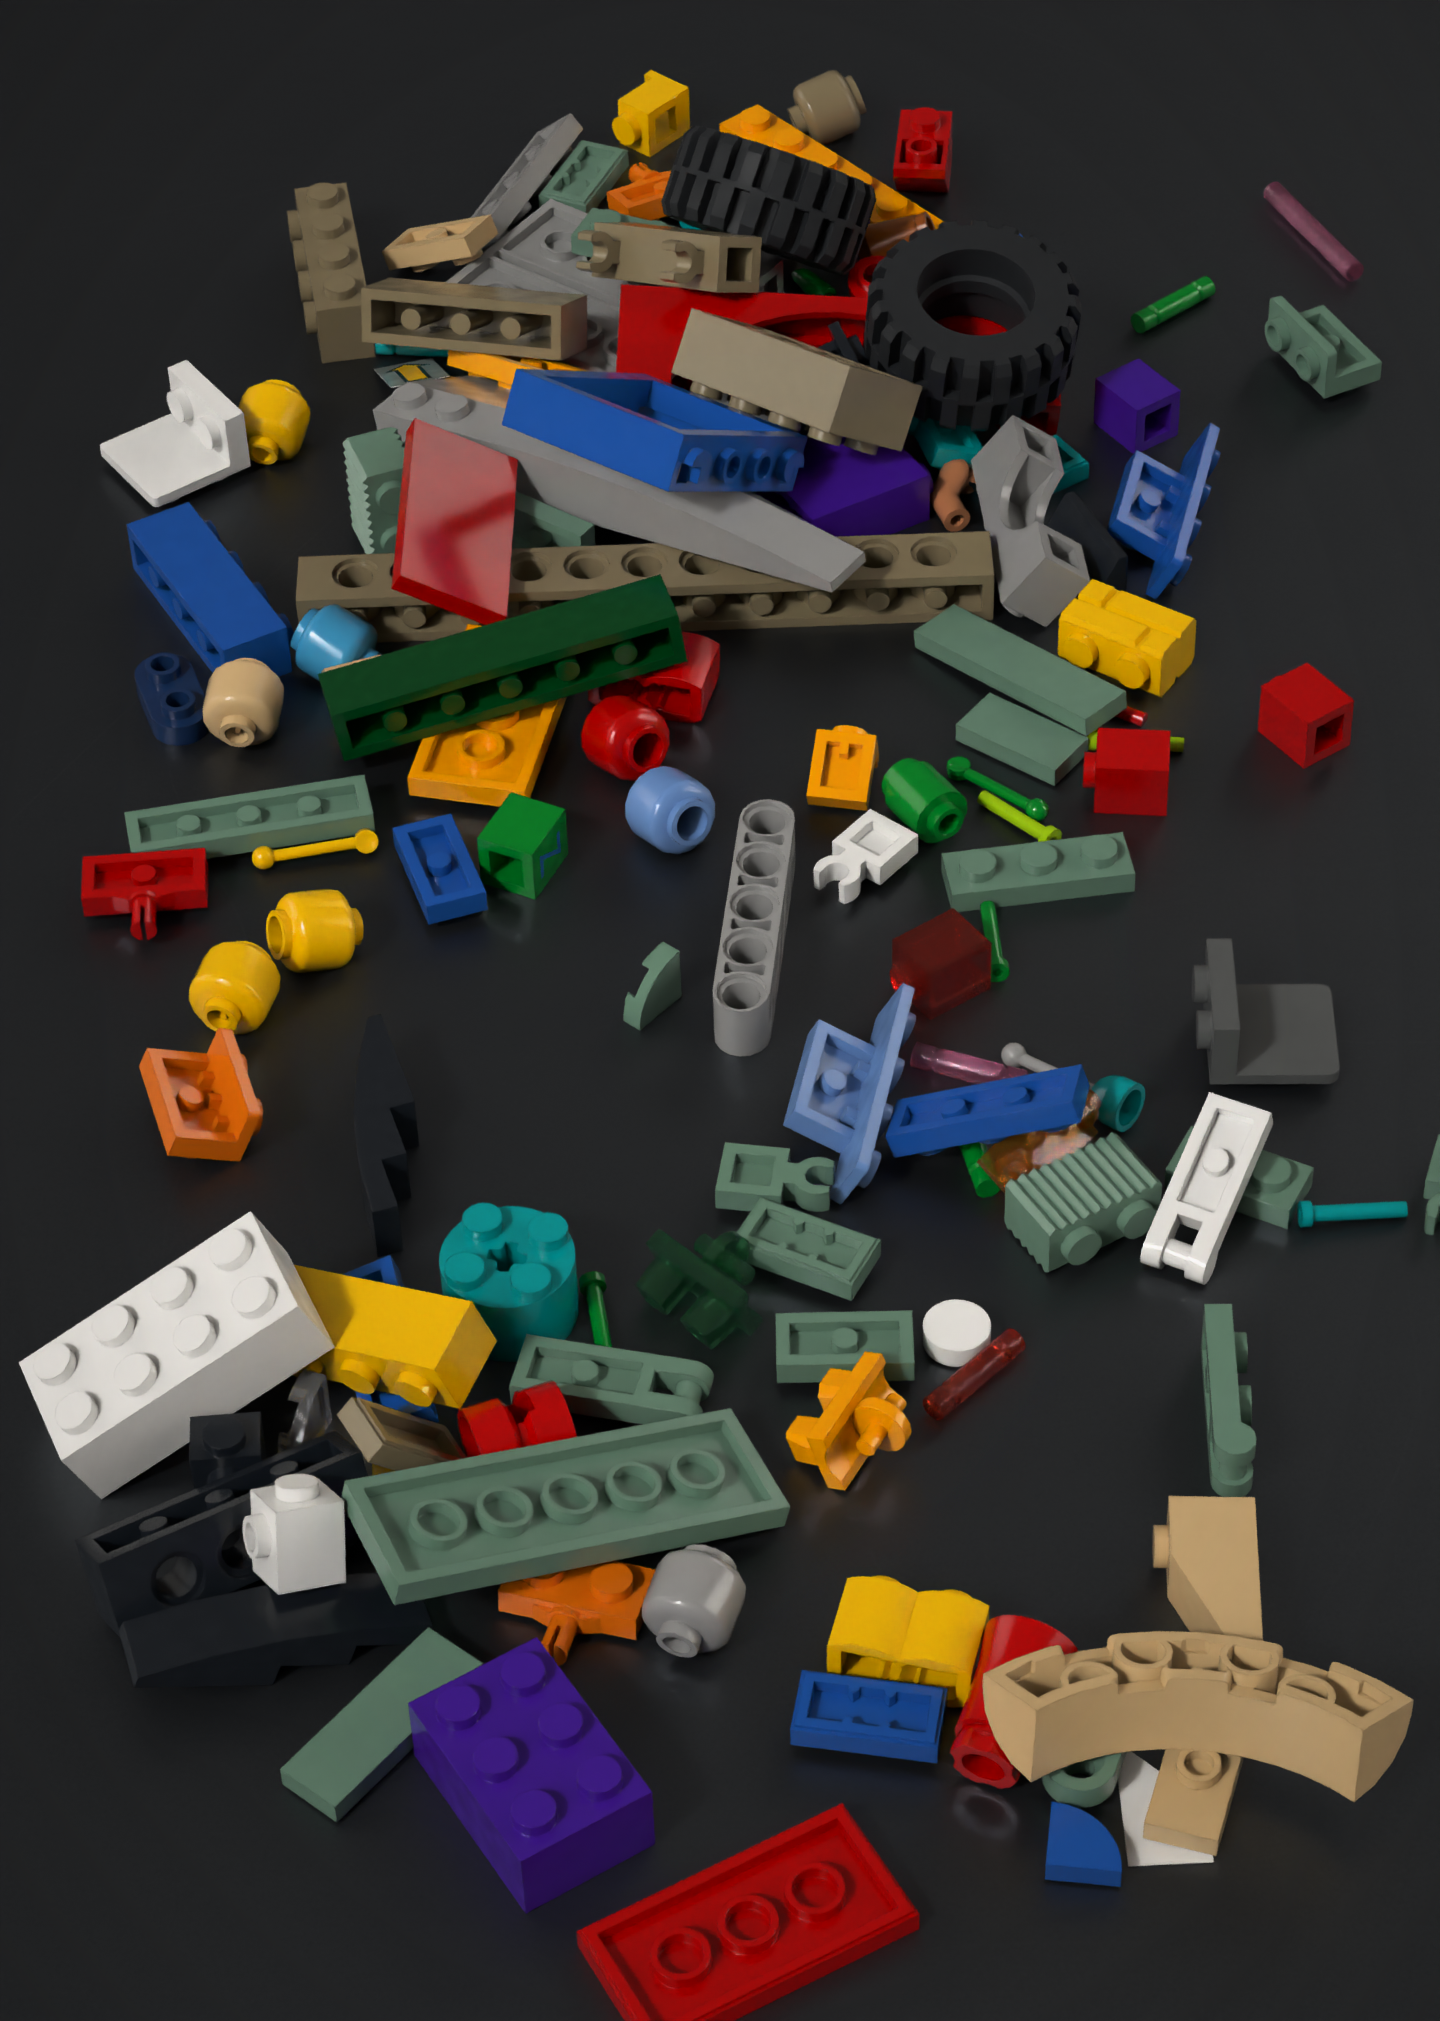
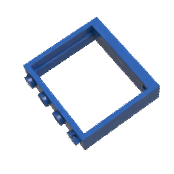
[501,369,808,492]

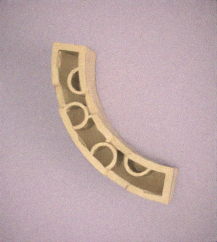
[982,1631,1414,1802]

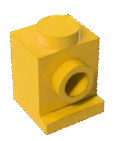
[612,70,690,157]

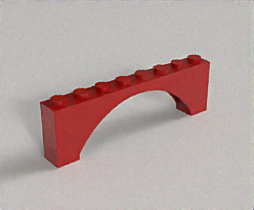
[616,284,1061,436]

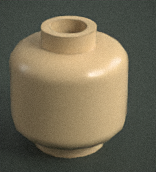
[203,658,284,747]

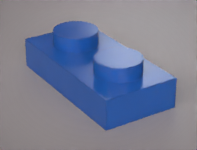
[392,813,488,925]

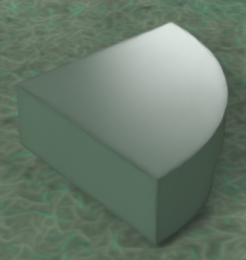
[623,942,682,1031]

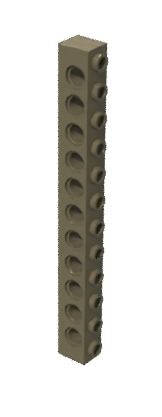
[296,531,994,643]

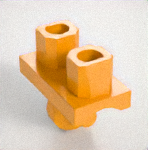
[786,1351,912,1491]

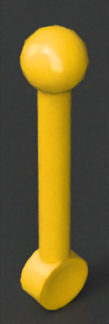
[252,828,379,870]

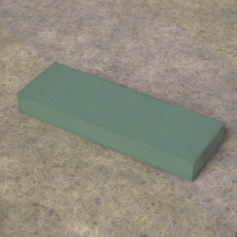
[280,1627,483,1822]

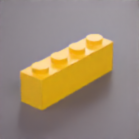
[293,1265,497,1409]

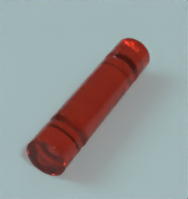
[923,1328,1026,1421]

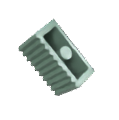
[342,427,405,554]
[1004,1132,1162,1272]

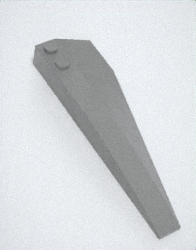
[373,375,866,593]

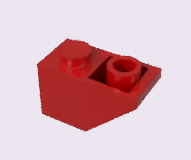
[893,107,952,193]

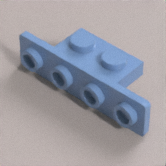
[783,983,916,1204]

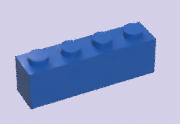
[127,502,294,677]

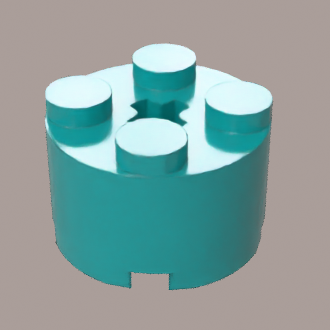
[439,1203,579,1362]

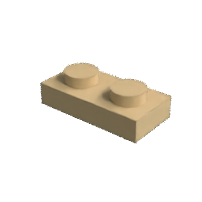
[381,215,498,272]

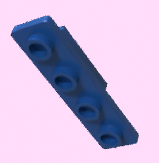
[1106,423,1221,600]

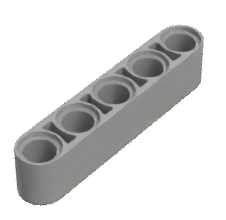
[712,799,796,1057]

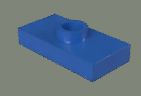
[790,1670,948,1763]

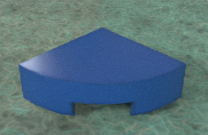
[1045,1801,1122,1887]

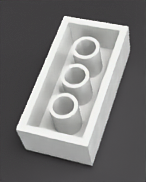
[19,1211,335,1499]

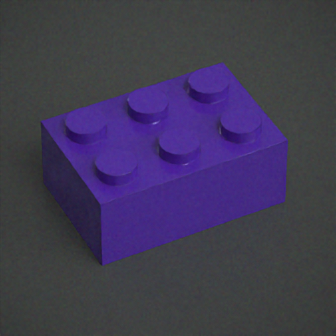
[408,1637,655,1914]

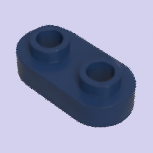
[134,652,209,746]

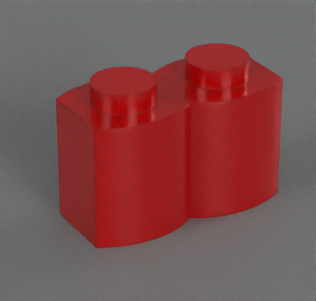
[588,632,720,723]

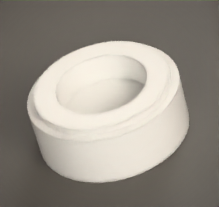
[923,1299,991,1367]

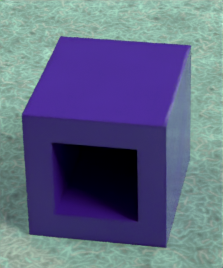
[1093,358,1181,454]

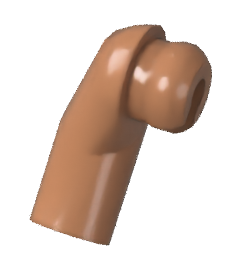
[930,459,975,532]

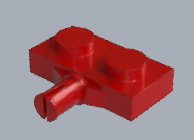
[81,848,208,940]

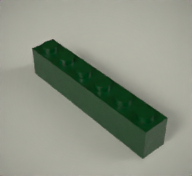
[318,574,688,762]

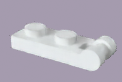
[1140,1092,1273,1285]

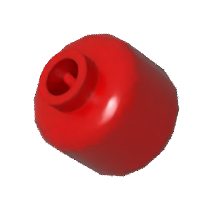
[581,695,670,781]

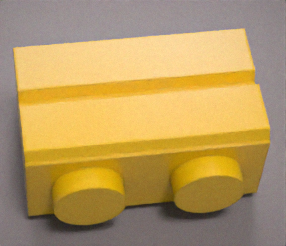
[1058,579,1197,698]

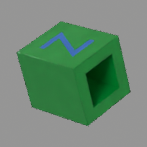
[477,792,569,900]

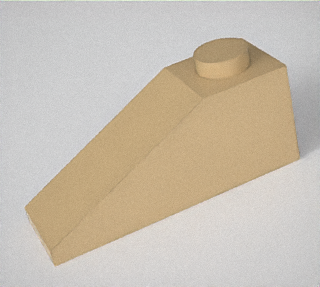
[1152,1496,1263,1641]

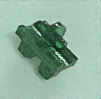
[635,1229,763,1350]

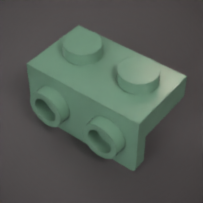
[1265,295,1382,399]

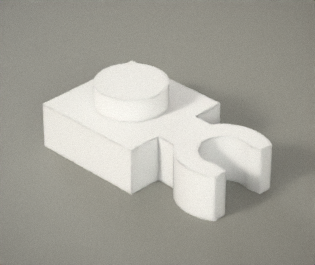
[814,809,918,904]

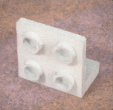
[100,360,251,507]

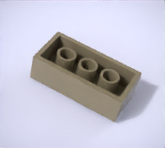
[671,308,923,456]

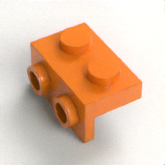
[139,1028,263,1162]

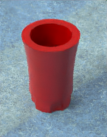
[950,1615,1079,1789]

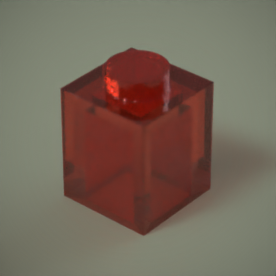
[890,908,992,1020]

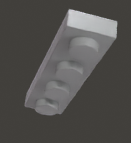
[471,113,583,251]

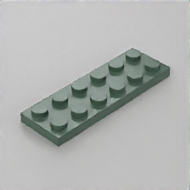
[341,1408,791,1605]

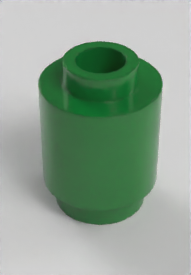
[881,758,967,843]

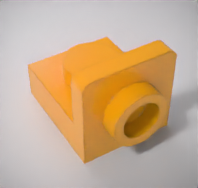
[806,725,879,811]

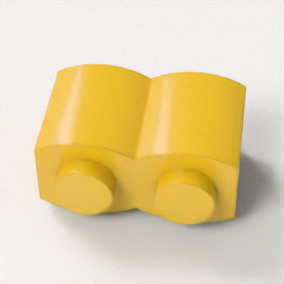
[827,1575,990,1708]

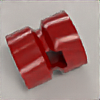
[457,1380,577,1457]

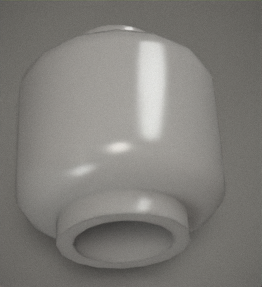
[642,1544,746,1658]

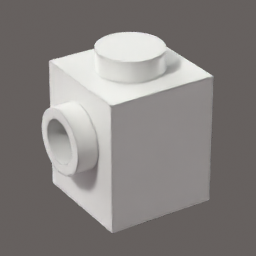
[243,1474,346,1595]

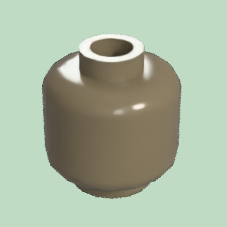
[787,70,866,145]

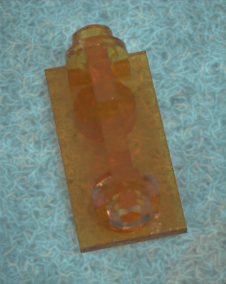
[976,1089,1101,1194]

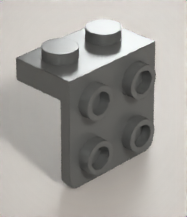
[1192,938,1340,1085]

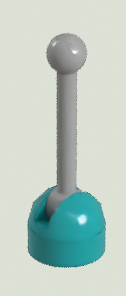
[1001,1043,1145,1132]

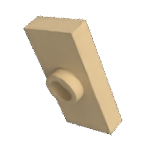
[1143,1749,1244,1856]

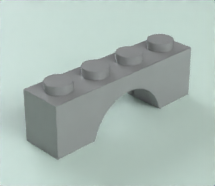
[971,415,1090,627]

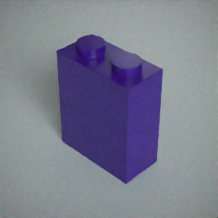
[756,437,933,537]

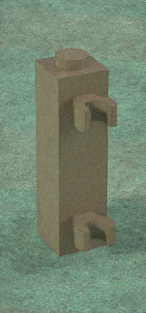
[576,222,762,293]

